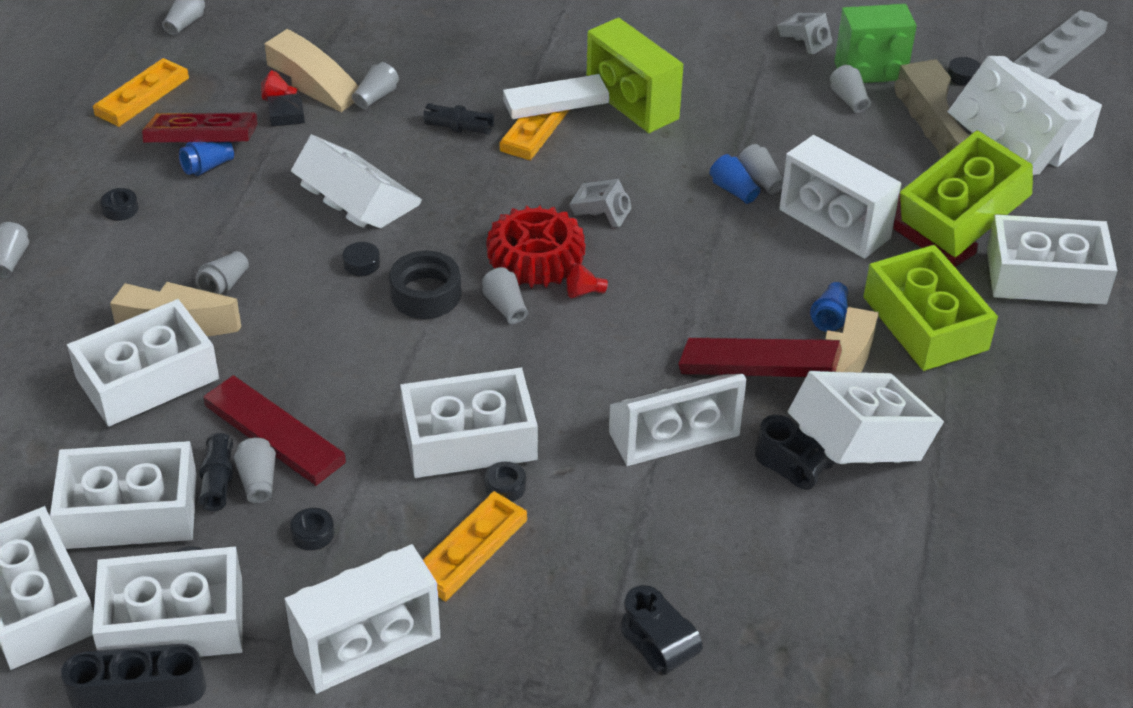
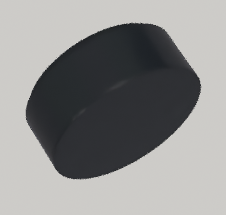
[948,57,981,86]
[100,188,139,221]
[343,242,380,276]
[484,461,526,502]
[290,508,335,551]

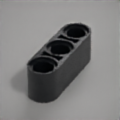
[61,644,207,708]

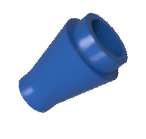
[179,142,234,176]
[709,154,761,204]
[810,282,849,332]

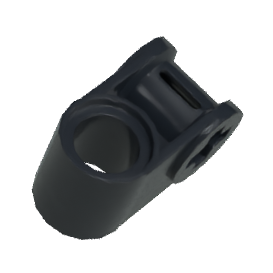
[755,414,836,490]
[621,585,703,676]

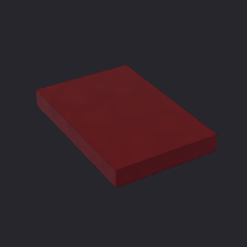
[142,112,258,143]

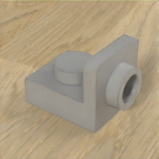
[777,13,832,54]
[569,179,631,228]

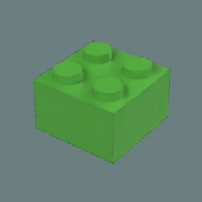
[834,4,917,83]

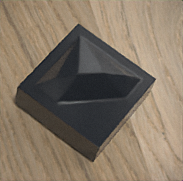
[268,93,305,126]

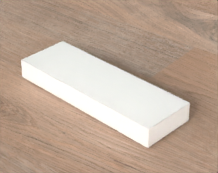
[503,74,609,119]

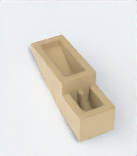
[264,29,359,112]
[110,282,242,336]
[825,307,879,373]

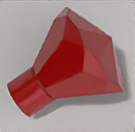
[261,70,298,101]
[566,263,608,298]

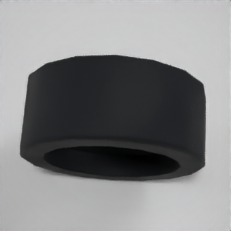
[389,250,462,319]

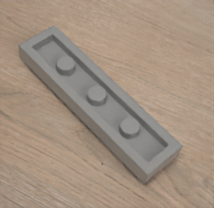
[1013,10,1108,79]

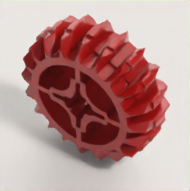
[486,204,586,289]

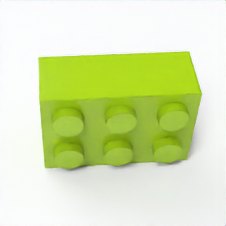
[586,17,684,133]
[900,130,1033,258]
[863,245,998,371]

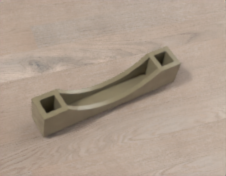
[894,59,1023,208]

